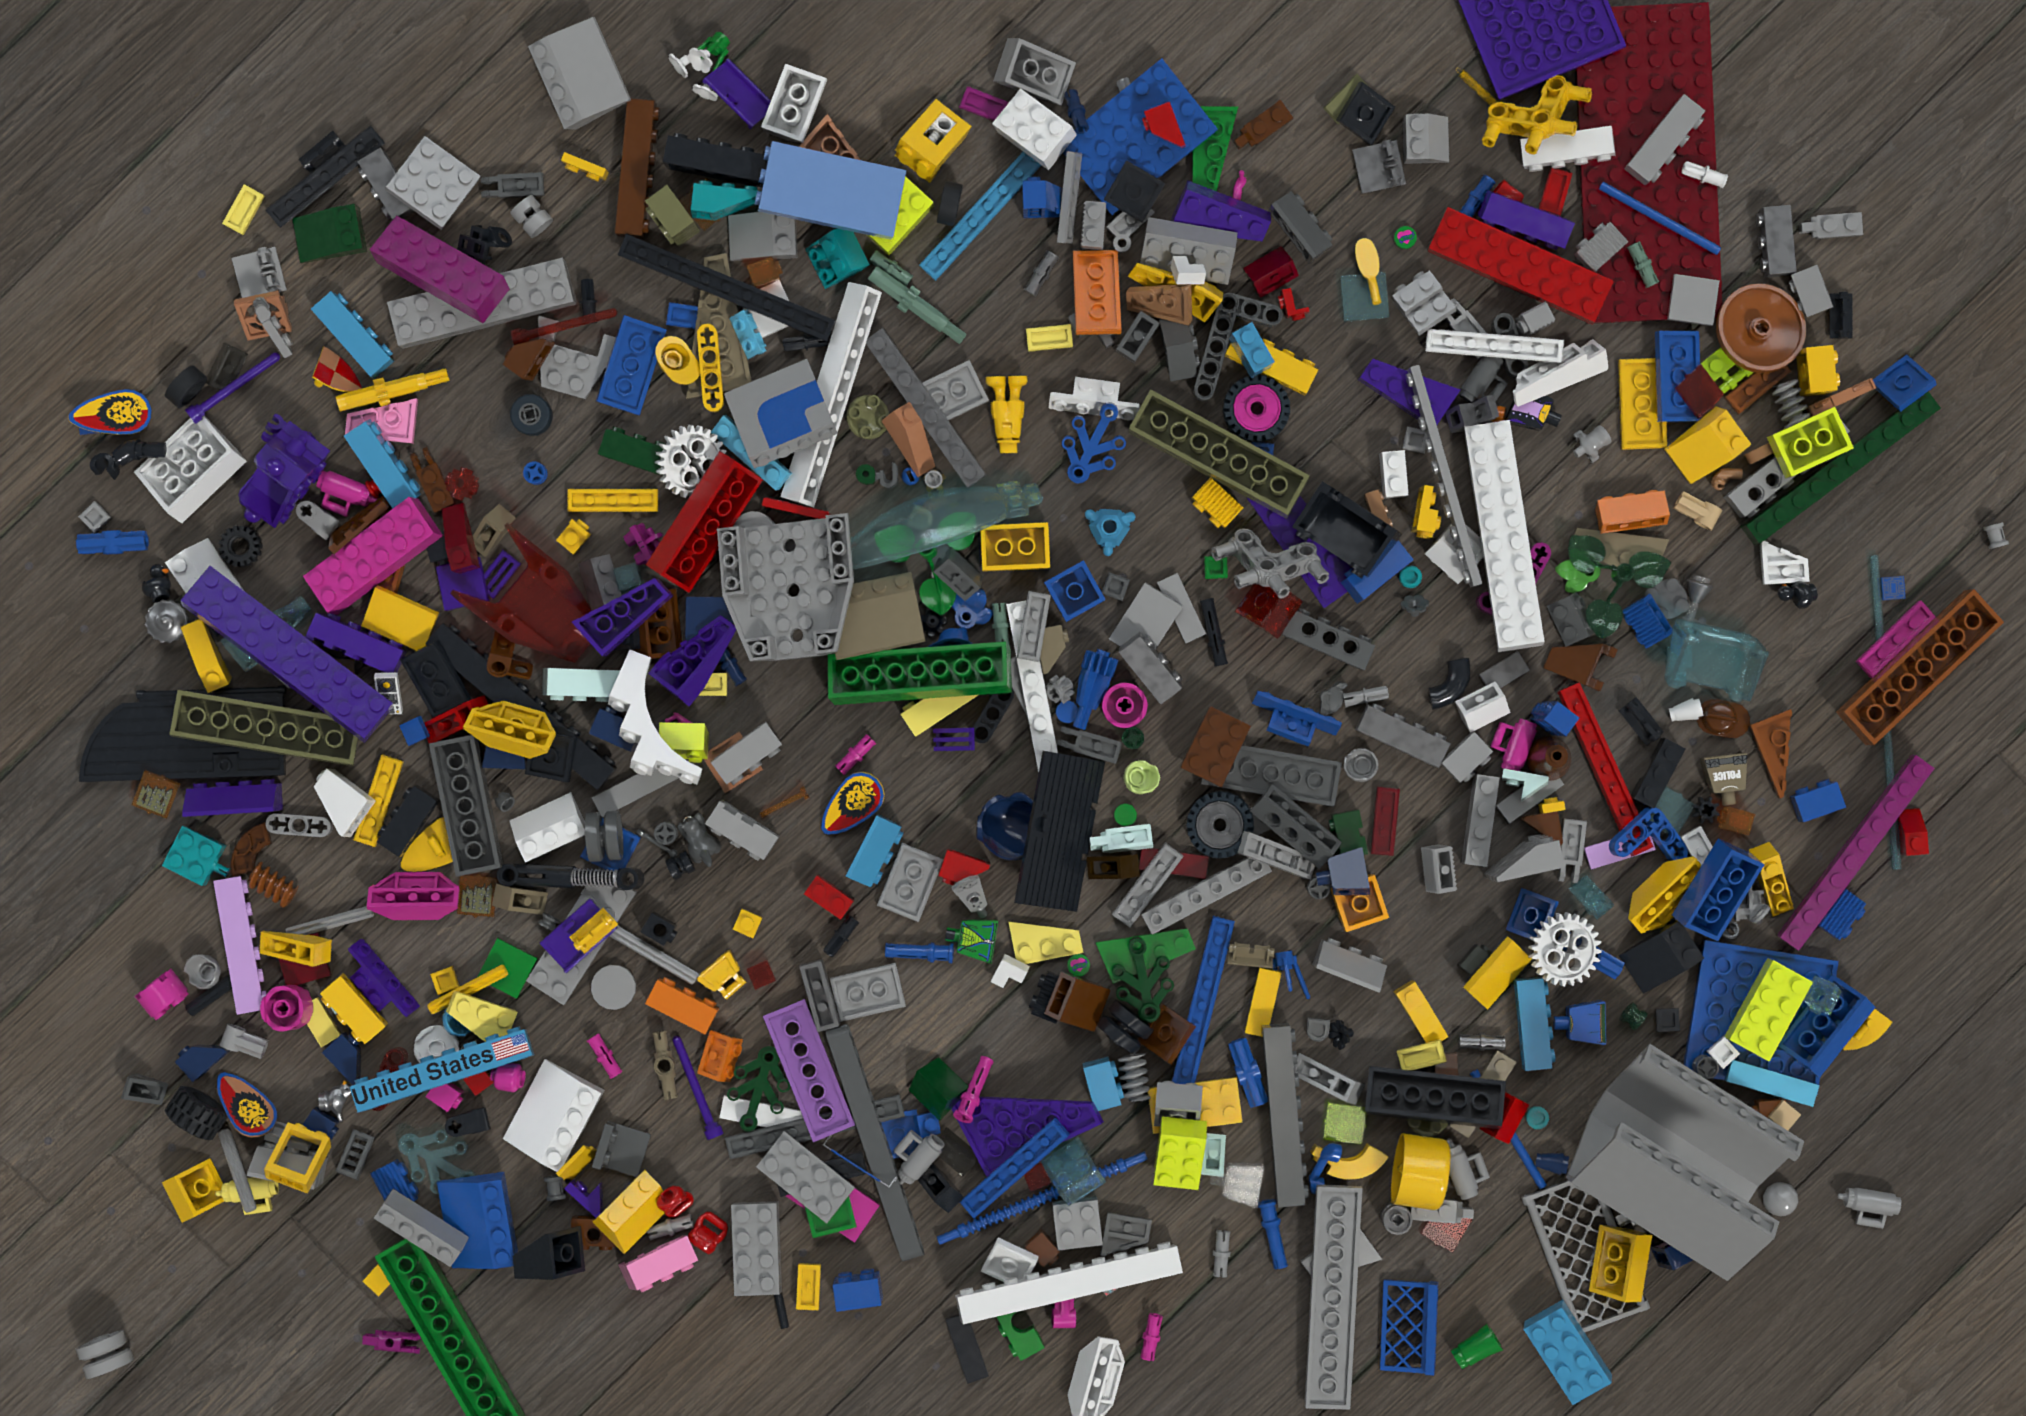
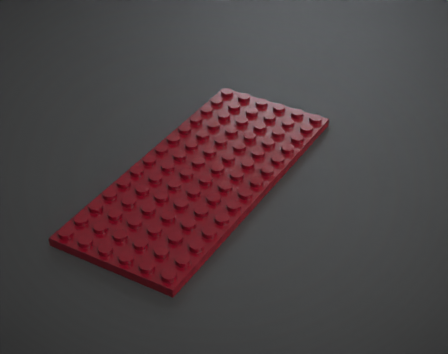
[1575,2,1723,324]

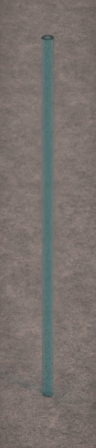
[1869,555,1901,870]

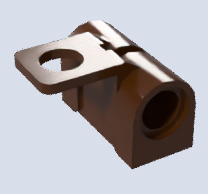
[487,626,533,680]

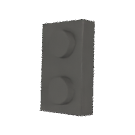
[1547,592,1596,647]

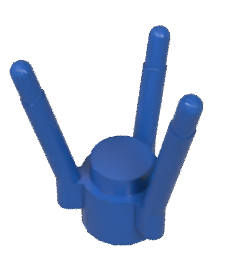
[1273,951,1310,999]

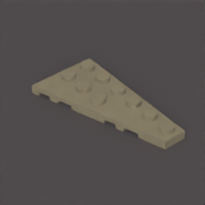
[686,253,752,399]

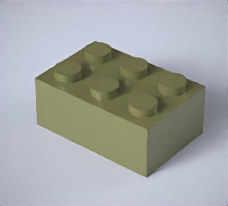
[645,185,700,247]

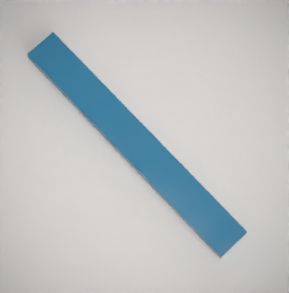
[919,152,1042,281]

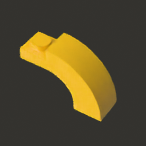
[1310,1143,1388,1180]

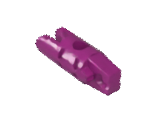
[362,1330,421,1354]

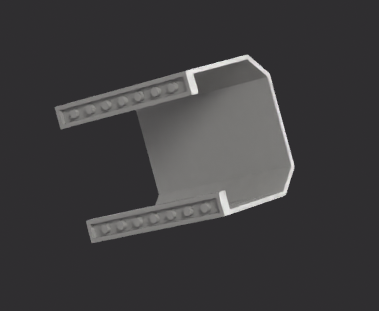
[1566,1044,1804,1281]

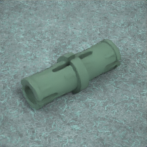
[1627,241,1660,288]
[868,250,913,287]
[992,603,1010,647]

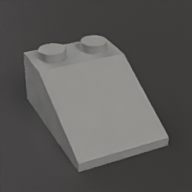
[993,38,1076,105]
[728,212,798,261]

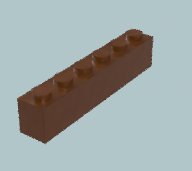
[615,99,660,239]

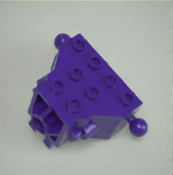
[238,414,330,528]

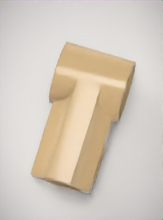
[1673,491,1723,531]

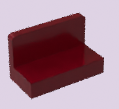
[1243,247,1299,298]

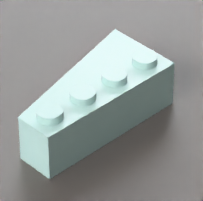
[542,668,620,702]

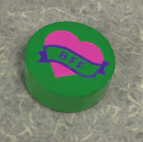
[1393,226,1417,250]
[1067,954,1090,976]

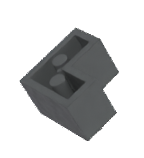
[1159,319,1200,381]

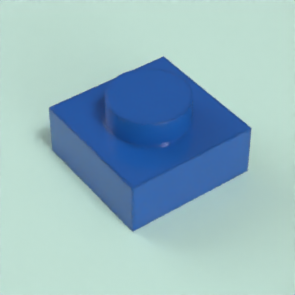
[913,1112,941,1138]

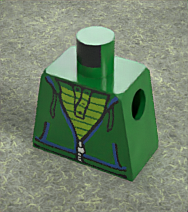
[945,919,998,964]

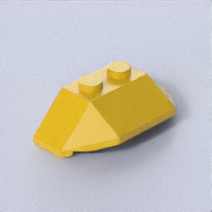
[463,701,556,759]
[1628,856,1702,934]

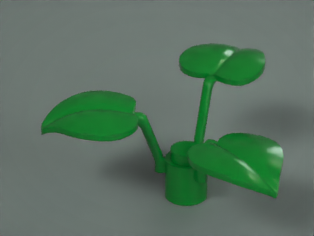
[875,513,976,615]

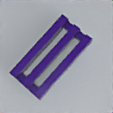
[484,550,521,599]
[933,728,975,751]

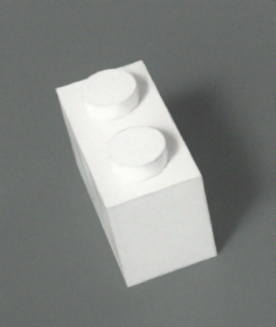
[1379,450,1408,499]
[1455,682,1511,733]

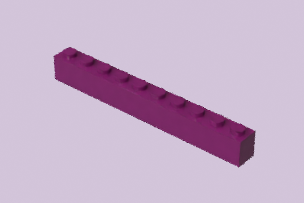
[1776,755,1935,951]

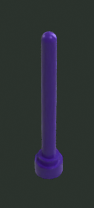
[185,352,280,424]
[673,1036,724,1140]

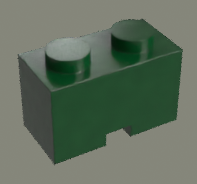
[1328,809,1368,855]

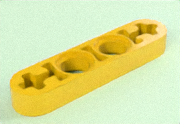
[697,324,724,412]

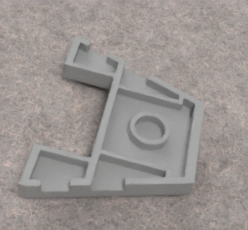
[538,316,616,399]

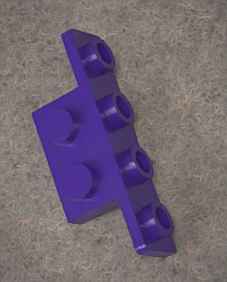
[348,939,420,1017]

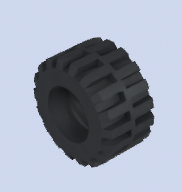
[165,1086,228,1140]

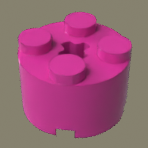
[1102,683,1148,728]
[134,968,189,1020]
[260,985,313,1031]

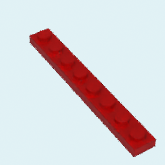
[1557,682,1654,856]

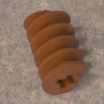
[248,862,299,908]

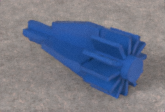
[1073,649,1119,730]

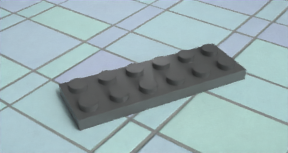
[1201,745,1342,807]

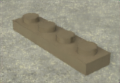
[1449,1050,1517,1138]

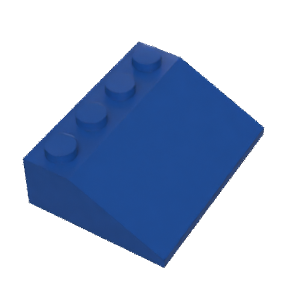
[437,1172,518,1269]

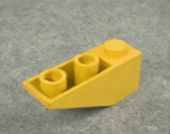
[1749,842,1794,917]

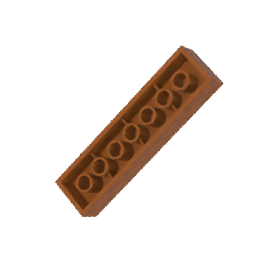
[1836,589,2004,745]

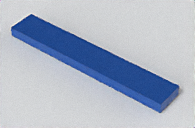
[960,1117,1070,1218]

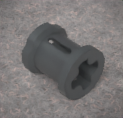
[543,1175,566,1201]

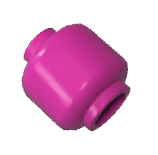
[490,1063,526,1092]

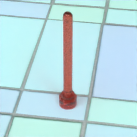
[511,308,617,345]

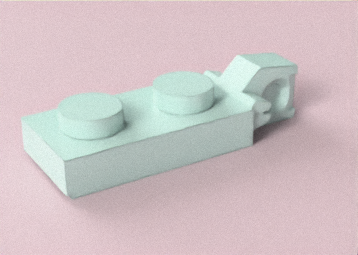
[1089,824,1153,853]

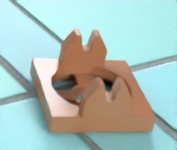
[234,290,292,341]

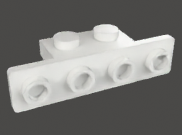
[1049,377,1140,420]

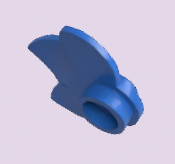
[952,589,993,629]

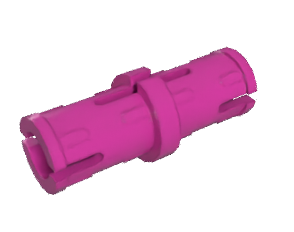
[835,734,877,775]
[587,1033,623,1079]
[1140,1313,1163,1361]

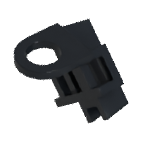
[457,225,512,265]

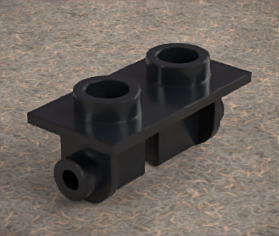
[299,131,345,173]
[1829,292,1853,339]
[1618,697,1664,746]

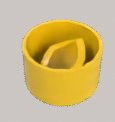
[1391,1133,1451,1210]

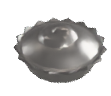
[145,599,188,643]

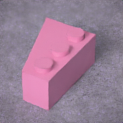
[618,1235,698,1292]

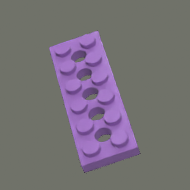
[763,999,856,1142]

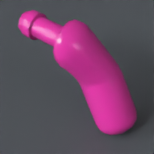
[1233,170,1247,201]
[665,712,693,723]

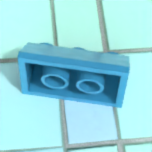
[846,814,903,887]

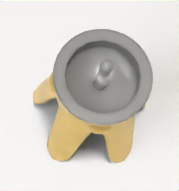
[922,469,946,492]

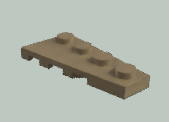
[1568,528,1669,582]

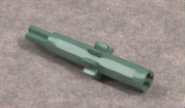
[868,266,967,344]

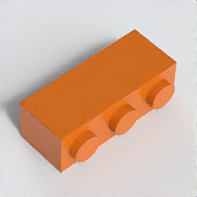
[1595,490,1670,534]
[645,977,719,1034]

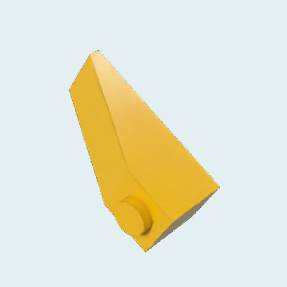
[181,619,232,693]
[260,931,332,967]
[1393,980,1448,1043]

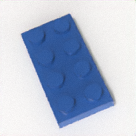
[596,315,667,416]
[1655,331,1702,422]

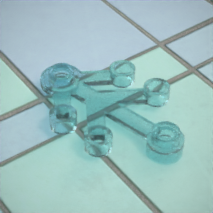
[398,1129,476,1194]

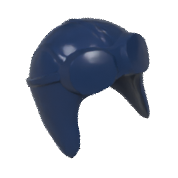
[976,792,1033,861]

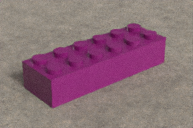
[370,215,510,323]

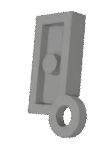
[1106,209,1155,253]

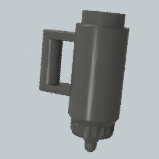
[1459,356,1508,403]

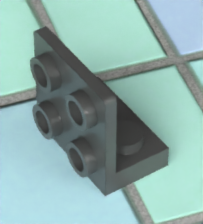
[592,1121,651,1177]

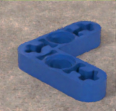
[1609,807,1688,861]

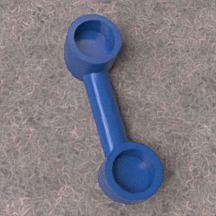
[1309,1143,1342,1195]

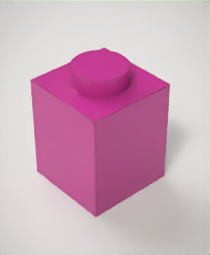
[425,1083,464,1112]

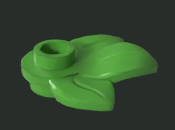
[1555,548,1601,593]

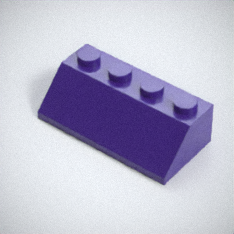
[182,779,283,817]

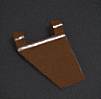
[1543,644,1618,692]

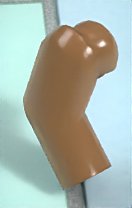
[1711,468,1743,490]

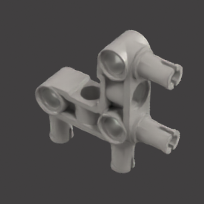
[1211,529,1329,598]

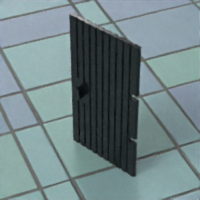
[1014,751,1105,912]

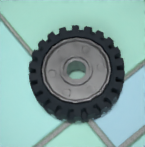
[1187,791,1254,858]

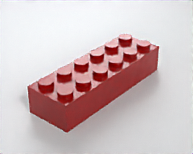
[646,451,763,593]

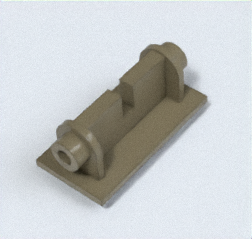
[1227,942,1275,968]

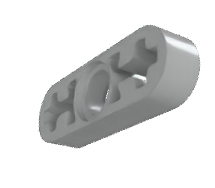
[266,813,333,837]

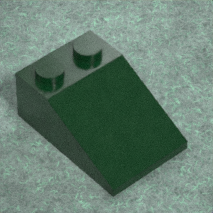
[293,204,367,263]

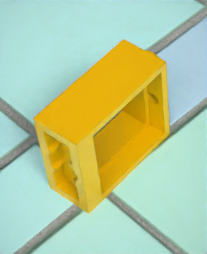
[264,1122,331,1194]

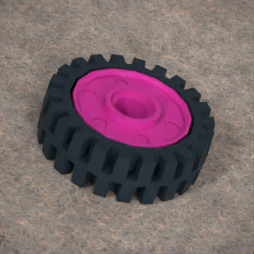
[1223,375,1290,442]

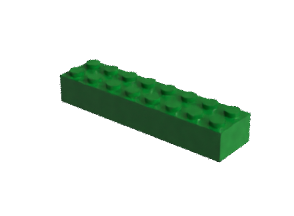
[828,642,1012,705]

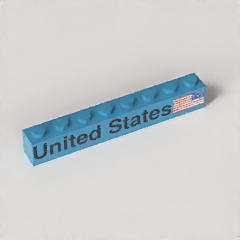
[350,1026,534,1113]

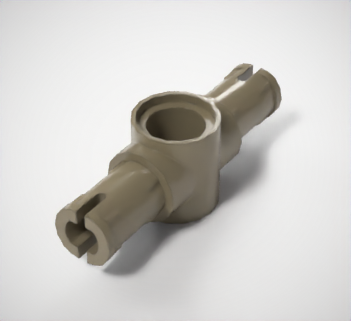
[652,1030,678,1100]

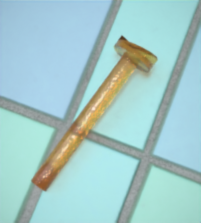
[760,786,810,817]

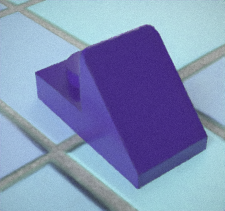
[564,1179,603,1218]

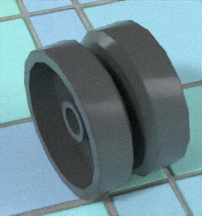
[585,810,624,862]

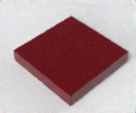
[278,932,332,985]

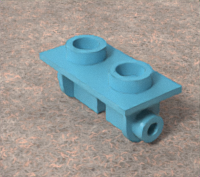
[729,310,766,359]

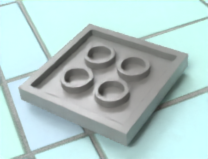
[385,136,481,230]

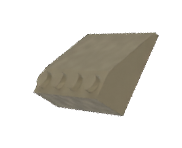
[835,572,926,660]

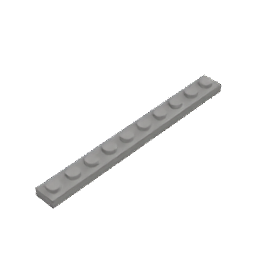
[1405,365,1482,587]

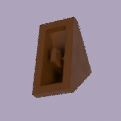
[1520,811,1563,846]

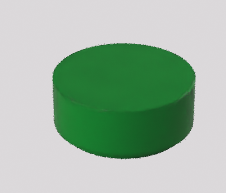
[1114,803,1137,826]

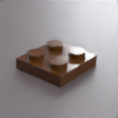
[1138,1003,1196,1065]

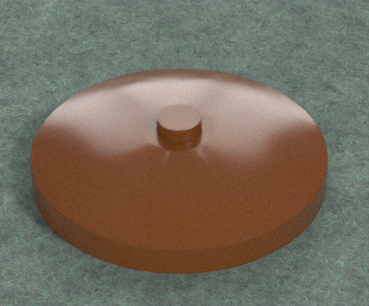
[1716,284,1806,373]

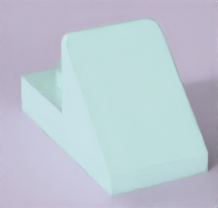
[1502,769,1549,802]
[1201,1133,1226,1177]

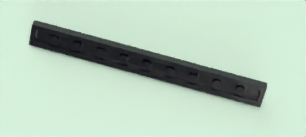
[618,234,836,342]

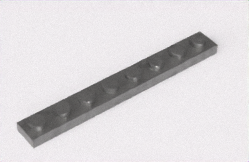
[866,328,987,488]

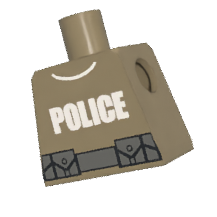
[1700,753,1747,806]

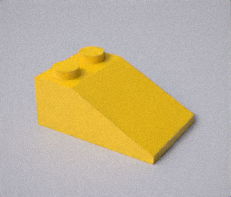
[1664,406,1751,484]

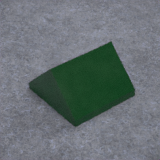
[909,1057,968,1121]

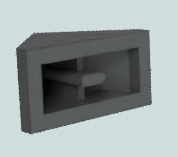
[121,1073,168,1105]

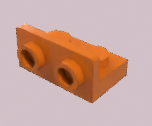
[697,1030,743,1082]

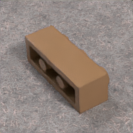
[1364,489,1393,526]

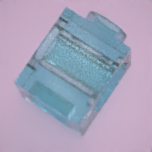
[1803,976,1842,1015]

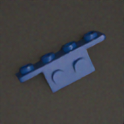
[1252,691,1342,746]

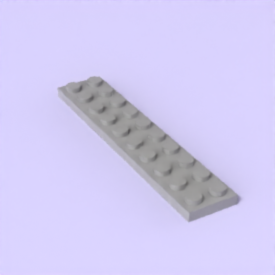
[1304,1185,1362,1410]

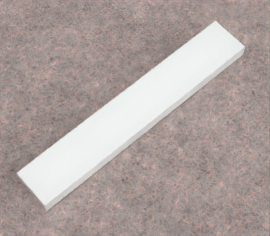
[1425,329,1564,363]

